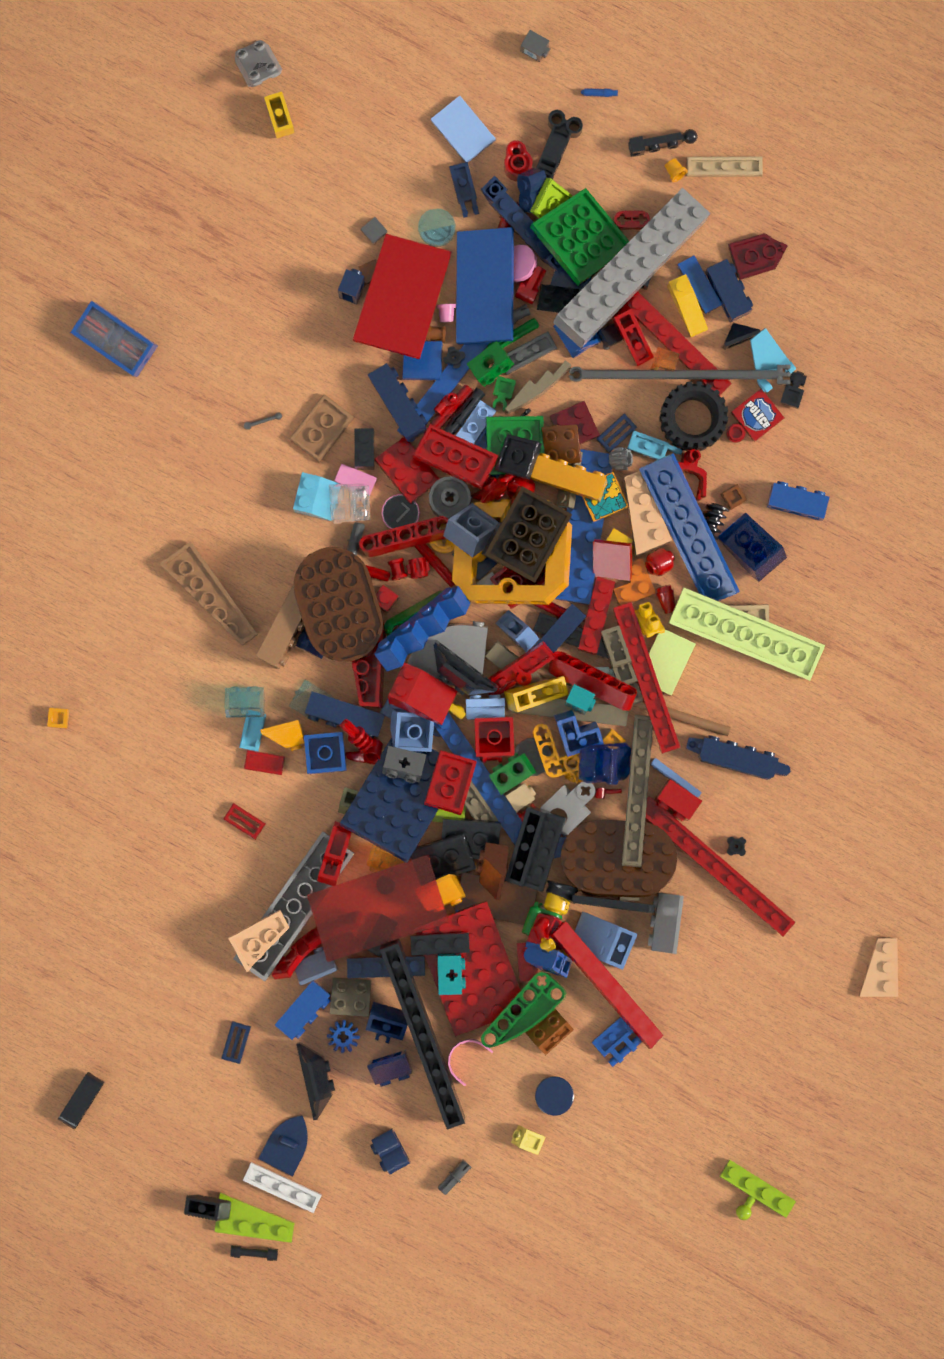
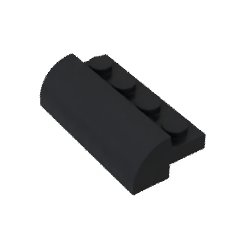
[504,807,566,892]

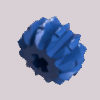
[327,1020,360,1053]

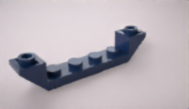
[481,176,564,273]

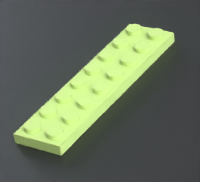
[668,587,825,680]

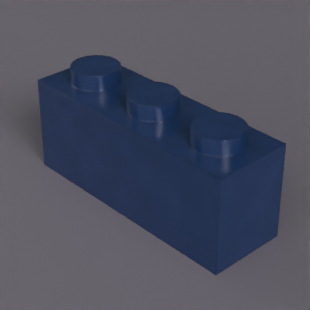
[705,259,753,323]

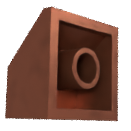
[476,843,509,900]

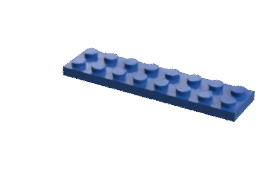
[555,449,612,605]
[639,453,740,601]

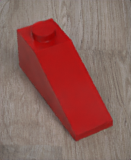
[612,303,654,366]

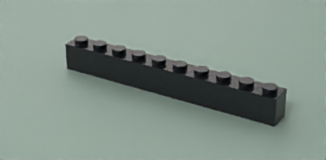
[380,938,465,1130]

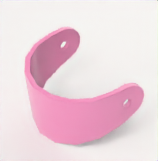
[448,1039,493,1086]

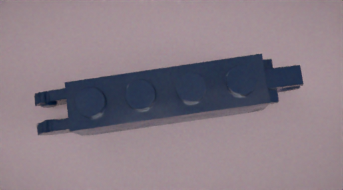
[686,735,791,780]

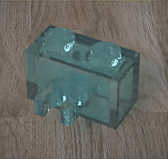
[224,686,265,718]

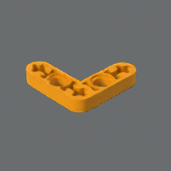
[533,724,599,778]

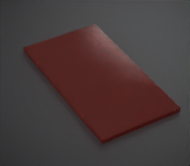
[307,855,449,962]

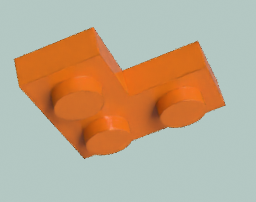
[613,558,656,606]

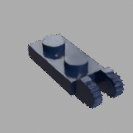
[449,162,479,218]

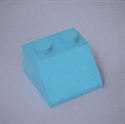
[293,472,340,521]

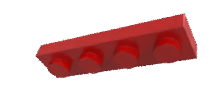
[578,577,615,655]

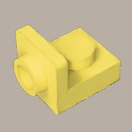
[511,1125,546,1155]

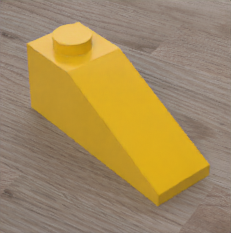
[667,274,708,337]
[504,676,569,712]

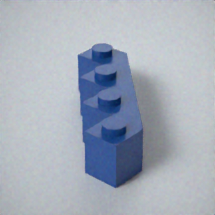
[375,586,470,671]

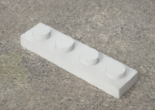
[243,1162,322,1213]

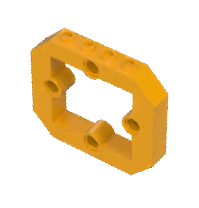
[452,499,572,605]

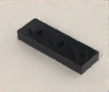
[410,932,470,956]

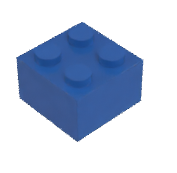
[304,732,347,775]

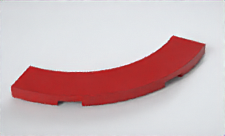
[272,910,363,980]

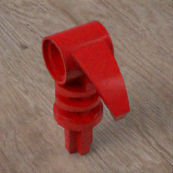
[340,719,383,764]

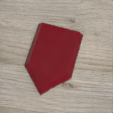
[728,233,788,280]

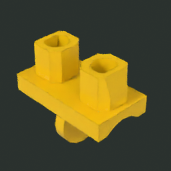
[634,602,665,638]

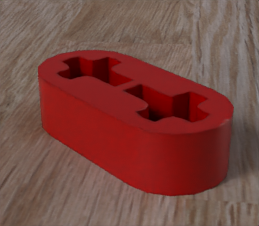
[614,210,650,230]

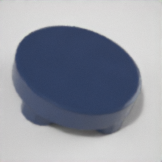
[535,1076,574,1116]

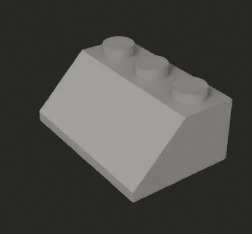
[648,893,684,954]

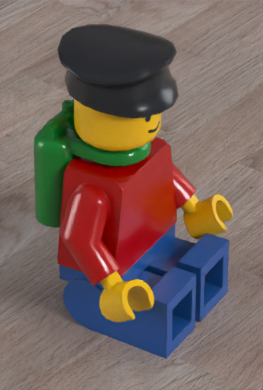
[522,880,578,978]

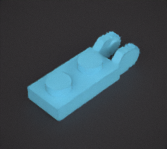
[627,431,683,462]

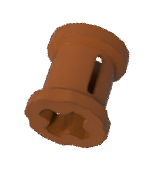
[426,326,446,343]

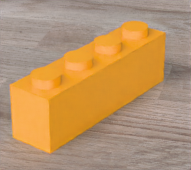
[530,453,608,502]

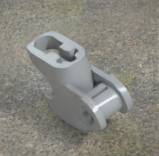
[540,781,595,836]

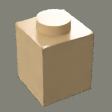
[505,783,536,812]

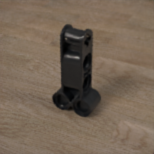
[536,110,583,180]

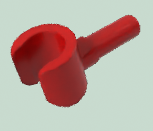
[594,788,622,799]

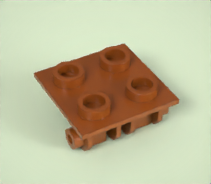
[542,424,582,464]

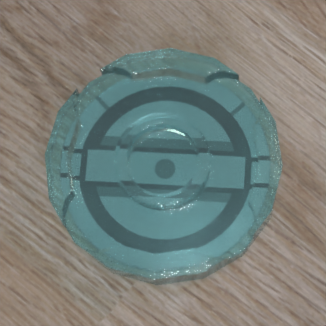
[418,209,456,247]

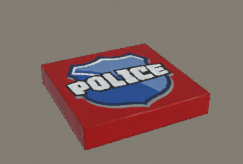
[731,389,785,442]

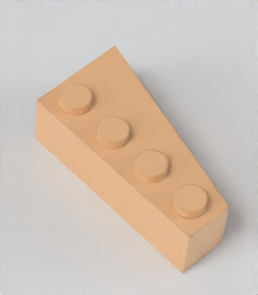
[623,471,672,557]

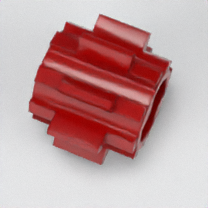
[406,557,430,579]

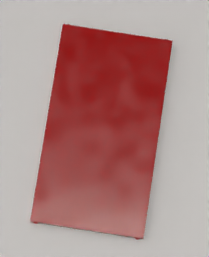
[353,234,452,359]

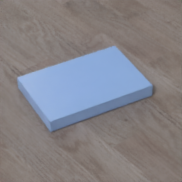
[431,96,496,162]

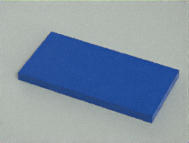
[456,227,514,344]

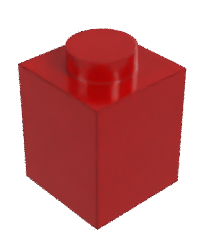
[376,585,399,613]

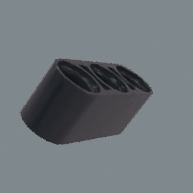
[58,1072,105,1130]

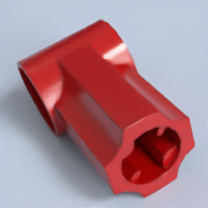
[515,265,546,305]

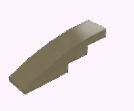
[505,360,571,414]
[601,626,643,705]

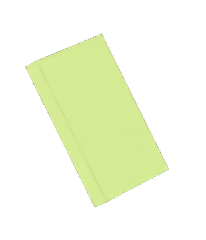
[649,630,696,696]

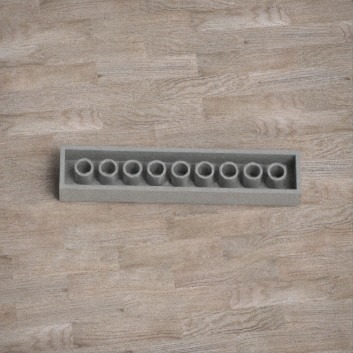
[553,188,710,348]

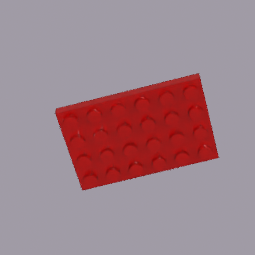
[414,901,522,1037]

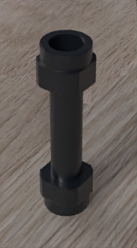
[230,1245,278,1261]

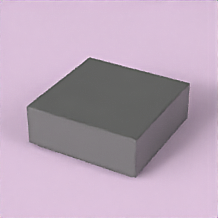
[361,217,388,244]

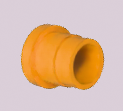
[664,158,688,182]

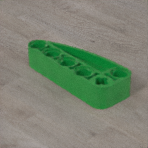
[481,972,567,1048]

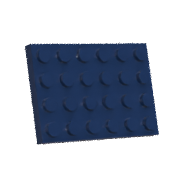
[340,737,439,863]

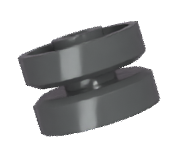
[429,476,471,519]

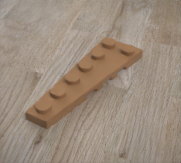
[160,541,258,646]

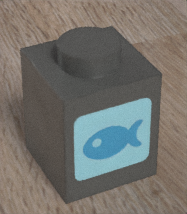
[520,30,551,62]

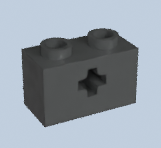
[382,746,426,783]

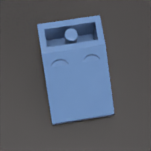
[575,911,637,970]

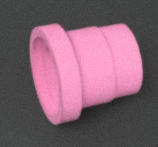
[437,304,456,322]

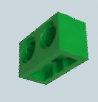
[489,753,536,795]

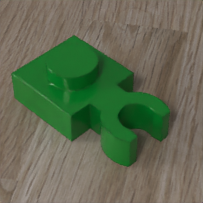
[492,376,516,412]

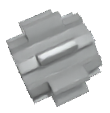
[609,447,633,471]

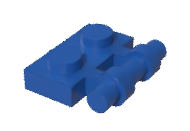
[592,1017,642,1067]

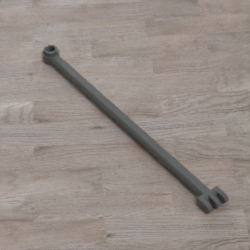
[569,365,790,385]

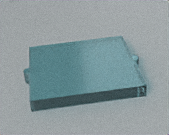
[289,680,333,723]

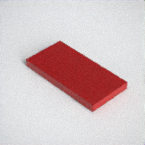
[412,424,498,489]

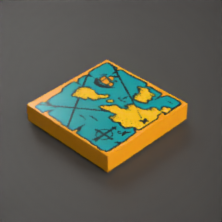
[582,472,629,522]

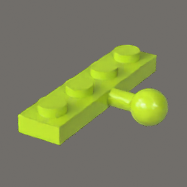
[719,1160,796,1220]

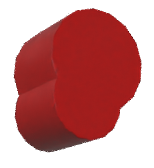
[504,140,532,182]

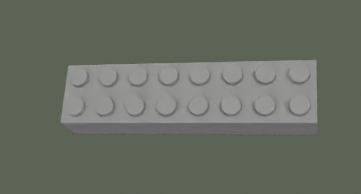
[233,831,355,981]

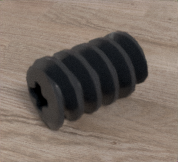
[703,503,729,540]

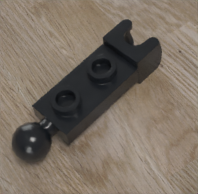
[628,129,698,157]

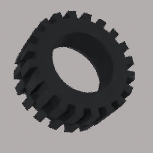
[659,381,728,451]

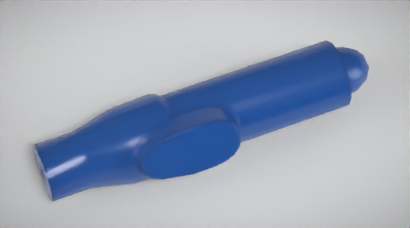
[581,88,618,97]

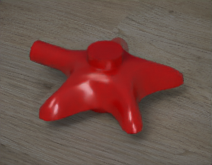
[471,474,515,504]

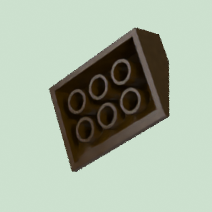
[481,486,572,583]

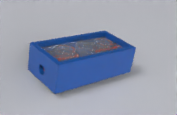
[70,301,158,377]

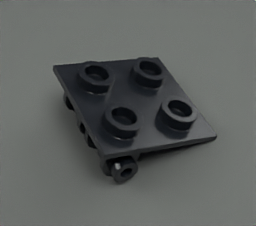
[537,284,579,313]

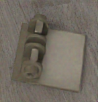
[330,978,371,1017]

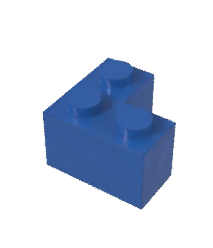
[554,710,604,757]

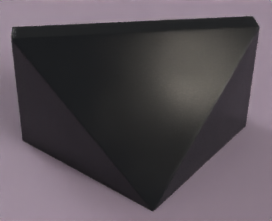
[723,323,760,350]

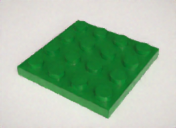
[530,188,629,286]

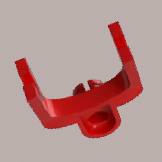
[678,449,707,501]

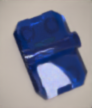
[579,743,631,785]

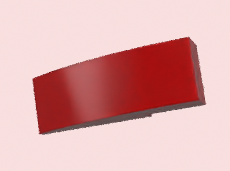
[317,821,352,887]

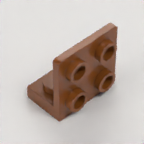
[526,1009,574,1056]

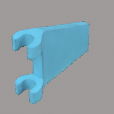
[750,328,796,393]

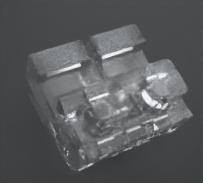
[329,484,370,524]

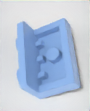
[466,695,505,720]

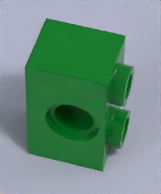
[467,341,514,387]

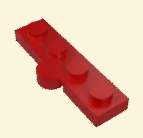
[488,641,555,695]

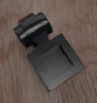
[780,371,807,409]

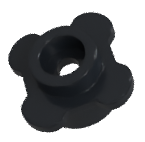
[443,346,465,369]
[727,837,746,856]

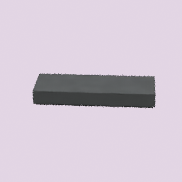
[505,331,557,375]

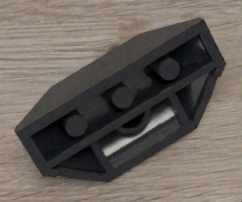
[433,640,499,695]
[296,1042,335,1120]

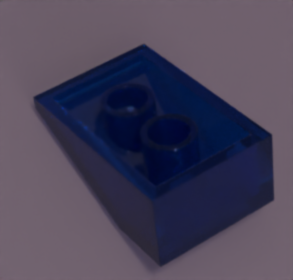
[718,513,787,582]
[367,1050,413,1087]

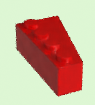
[352,630,386,708]

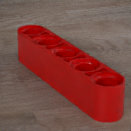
[359,516,448,557]
[548,651,637,711]

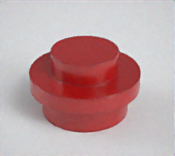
[726,424,745,443]

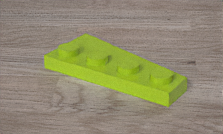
[215,1192,295,1243]

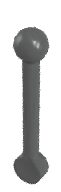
[244,412,282,430]

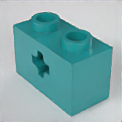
[564,684,596,715]
[437,953,466,995]

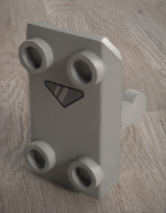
[235,40,282,87]

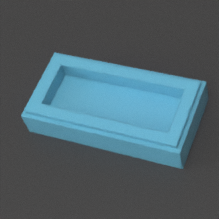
[239,710,267,752]

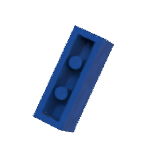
[767,481,830,521]
[275,980,331,1040]

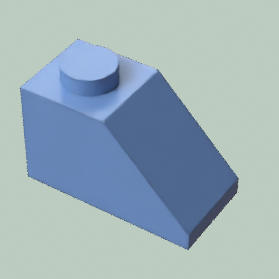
[495,610,539,652]

